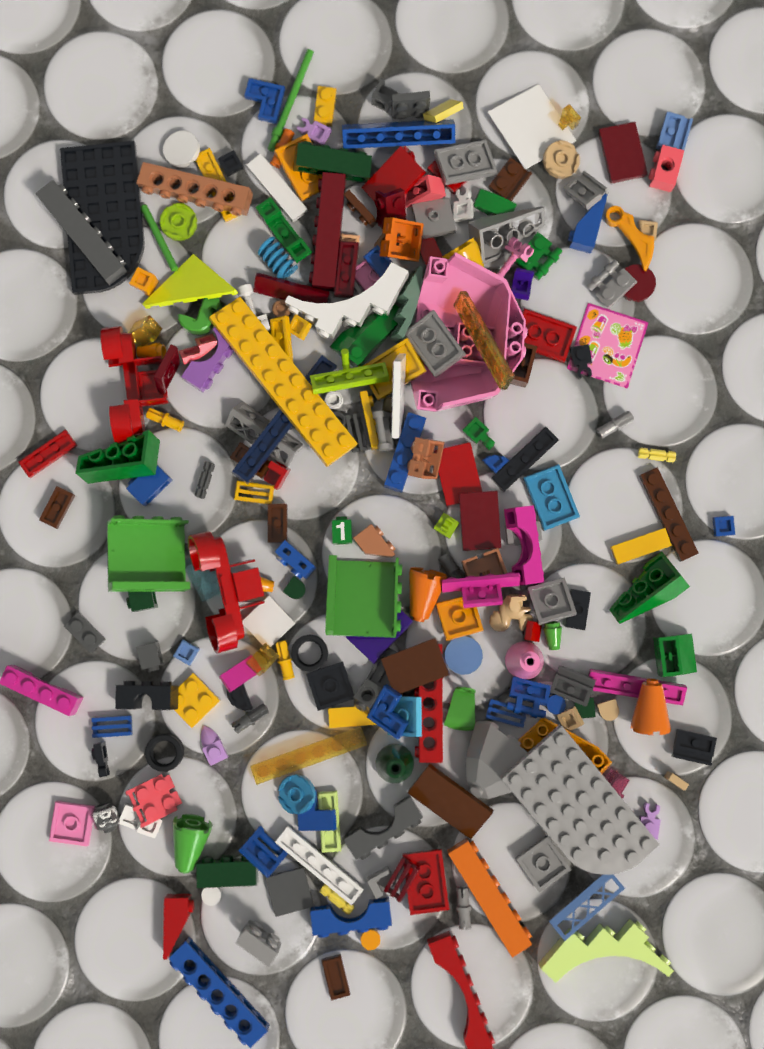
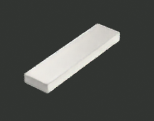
[246,153,308,223]

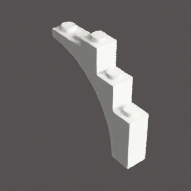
[285,262,409,339]

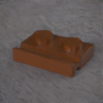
[488,157,532,201]
[344,190,377,228]

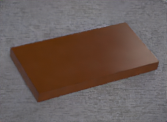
[407,763,494,839]

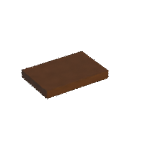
[381,638,450,694]

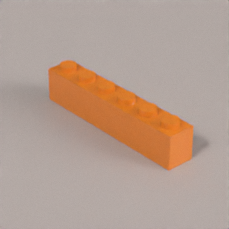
[447,838,532,958]

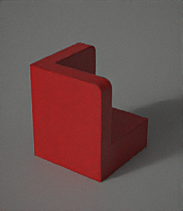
[264,460,291,490]

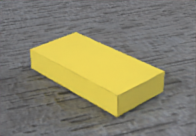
[423,99,463,123]

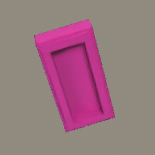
[219,655,262,693]

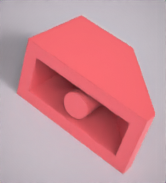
[405,175,446,207]

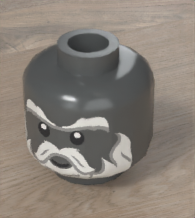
[91,802,120,833]

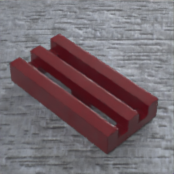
[383,857,420,902]

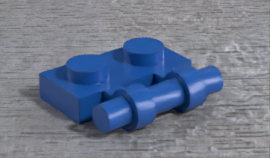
[506,676,551,718]

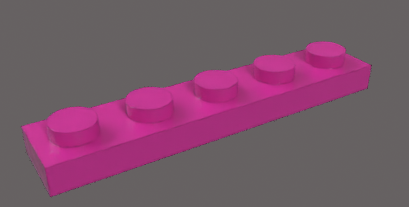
[589,669,687,706]

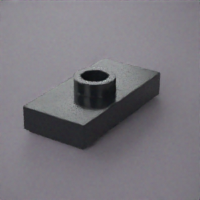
[565,589,591,630]

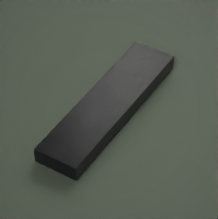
[491,427,559,492]

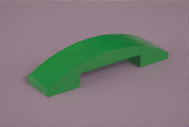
[255,197,312,263]

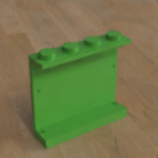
[107,515,190,592]
[325,555,402,638]

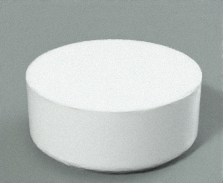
[324,391,343,410]
[201,887,222,906]

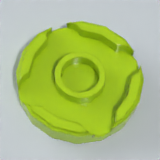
[160,203,198,241]

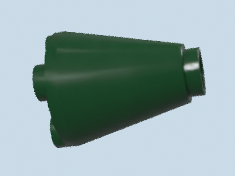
[375,744,414,783]

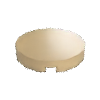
[543,140,580,179]

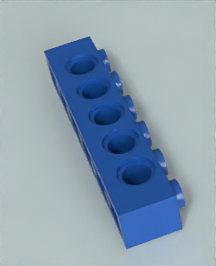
[168,937,270,1048]

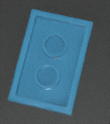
[523,464,580,531]

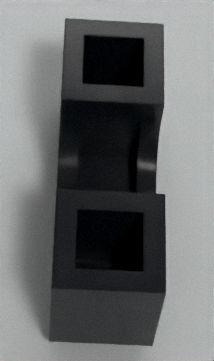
[115,681,179,710]

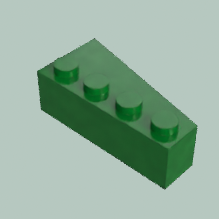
[75,430,160,484]

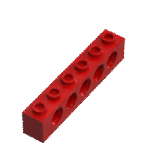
[415,644,443,763]

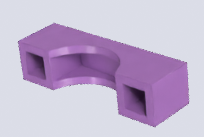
[181,327,234,392]

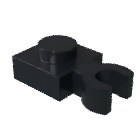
[569,344,592,379]
[91,741,110,778]

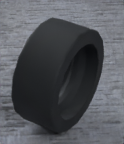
[291,635,328,672]
[145,733,184,772]

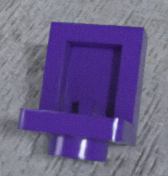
[511,268,534,301]

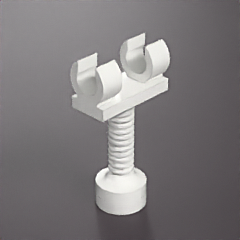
[237,284,271,331]

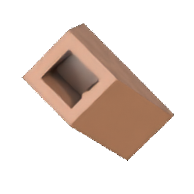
[353,524,396,558]

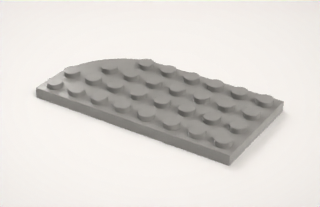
[500,724,660,875]

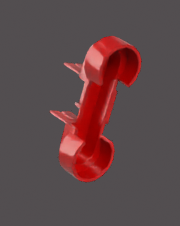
[100,326,169,444]
[188,531,265,653]

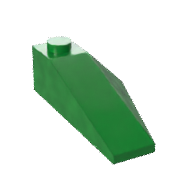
[330,304,399,368]
[609,552,690,624]

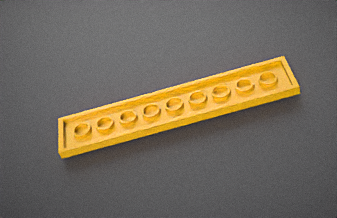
[209,297,358,467]

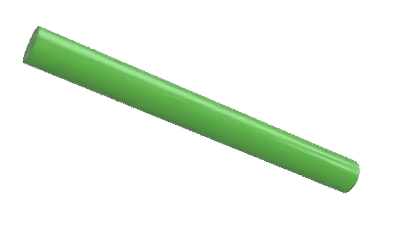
[141,205,178,272]

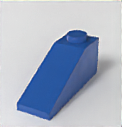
[568,194,608,254]

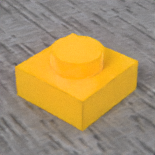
[290,315,313,340]

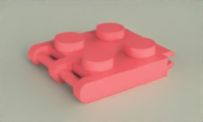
[125,774,182,828]

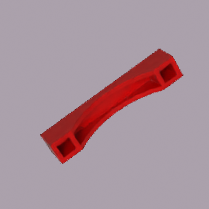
[427,931,495,1049]

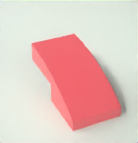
[179,333,218,365]

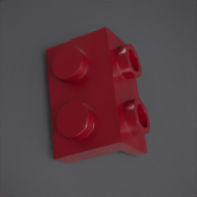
[375,188,406,229]

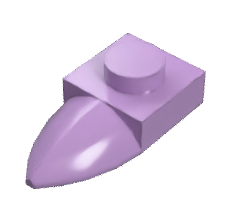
[201,725,229,766]

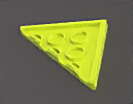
[142,254,238,309]

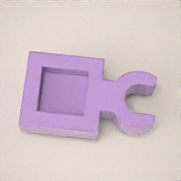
[297,118,332,146]
[639,802,661,840]

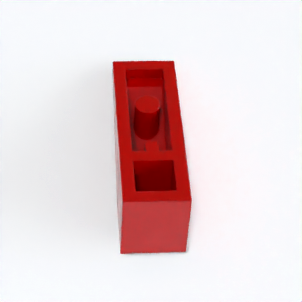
[163,894,194,960]

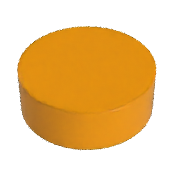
[361,928,380,950]

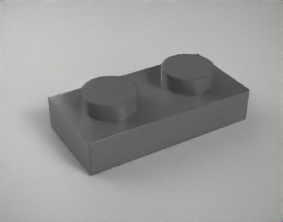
[64,612,106,653]

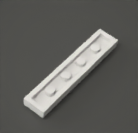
[275,826,364,905]

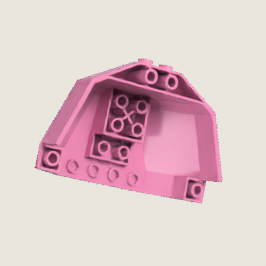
[410,252,527,412]

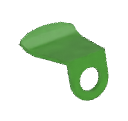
[444,687,476,731]

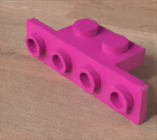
[442,572,520,608]

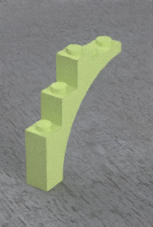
[538,919,674,983]

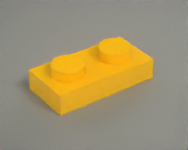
[314,86,337,126]

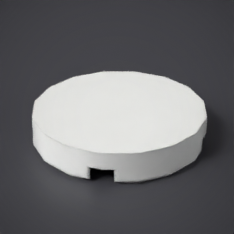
[163,130,200,168]

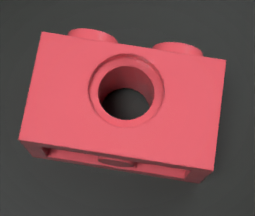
[648,145,684,192]

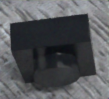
[218,150,244,177]

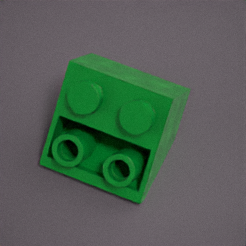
[653,634,697,677]

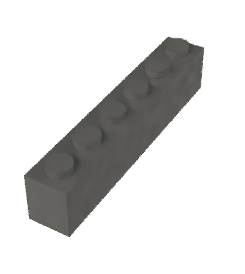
[35,180,127,286]

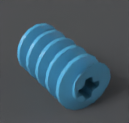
[258,237,298,279]

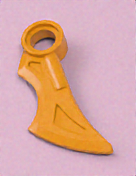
[605,206,654,271]

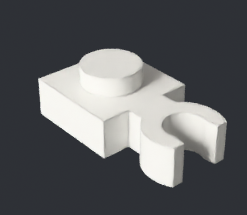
[453,188,474,222]

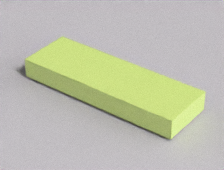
[318,791,342,853]

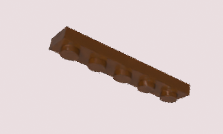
[639,467,699,562]

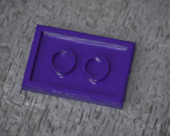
[346,610,414,664]

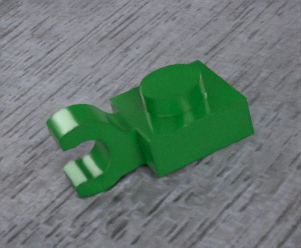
[462,417,495,450]

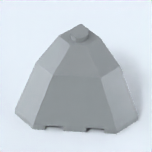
[466,721,528,799]

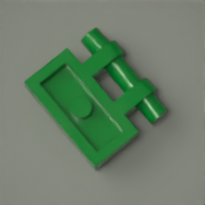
[514,232,562,280]

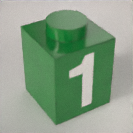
[332,516,352,545]

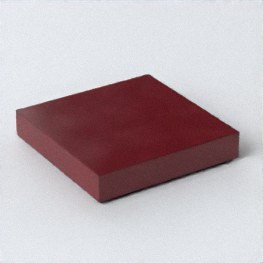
[154,344,181,394]

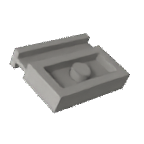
[563,171,609,210]

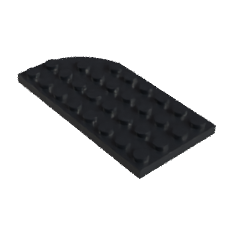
[60,141,145,295]

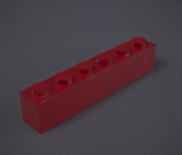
[309,172,346,291]

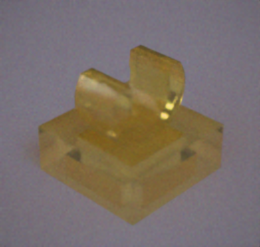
[558,104,581,130]

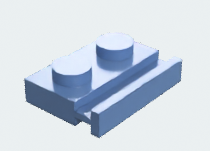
[656,111,693,150]

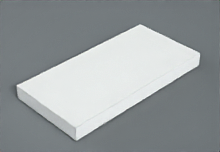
[391,353,406,438]

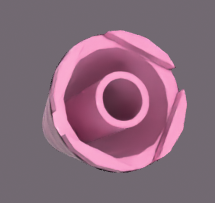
[505,641,544,680]

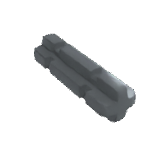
[195,462,215,499]

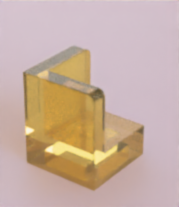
[129,315,162,347]
[246,643,279,677]

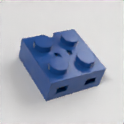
[275,540,316,579]

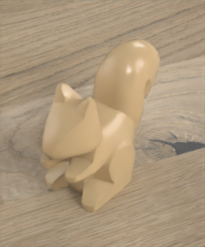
[489,594,533,632]

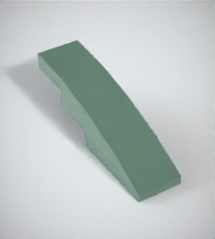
[390,265,423,343]

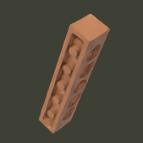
[137,162,253,216]

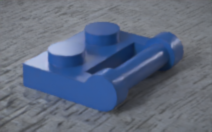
[238,825,288,878]

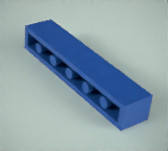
[342,119,455,149]

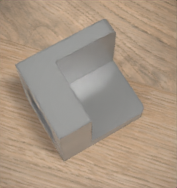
[367,866,396,899]

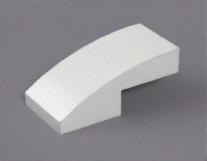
[119,803,163,838]

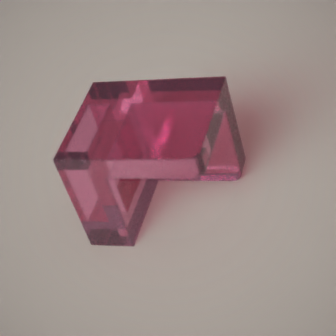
[606,769,630,799]

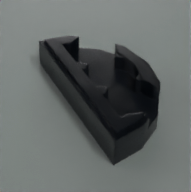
[226,684,253,711]

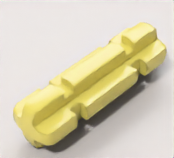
[638,447,676,462]
[320,884,354,915]

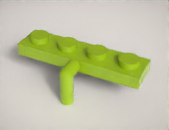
[310,348,389,394]

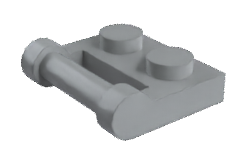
[372,411,398,452]

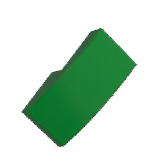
[474,189,517,215]

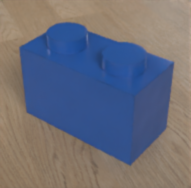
[126,465,173,507]

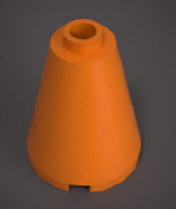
[409,567,447,622]
[630,678,671,735]

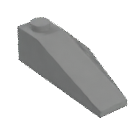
[468,206,545,264]

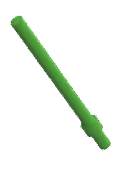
[267,49,314,152]

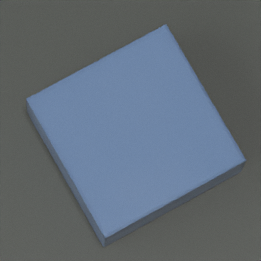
[173,639,200,666]

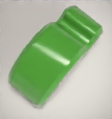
[178,298,222,335]

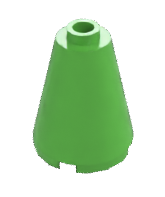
[173,814,213,873]

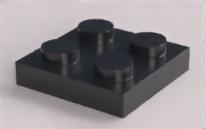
[306,661,354,711]

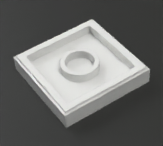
[242,596,296,650]

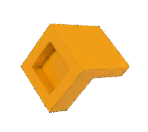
[129,267,159,297]

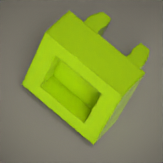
[433,513,460,539]

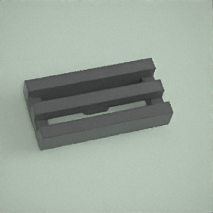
[345,412,371,453]

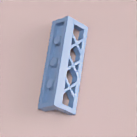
[549,874,625,941]

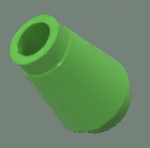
[543,621,562,650]

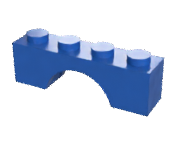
[384,412,426,493]
[310,897,392,938]

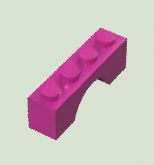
[504,505,544,585]
[0,665,84,716]

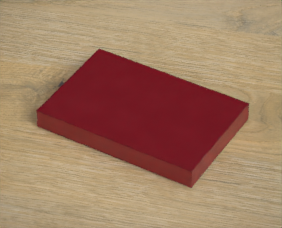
[598,122,648,184]
[459,491,501,551]

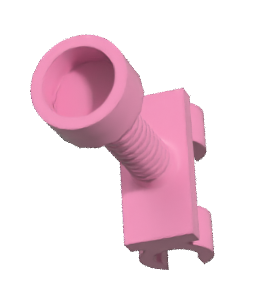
[493,237,534,278]

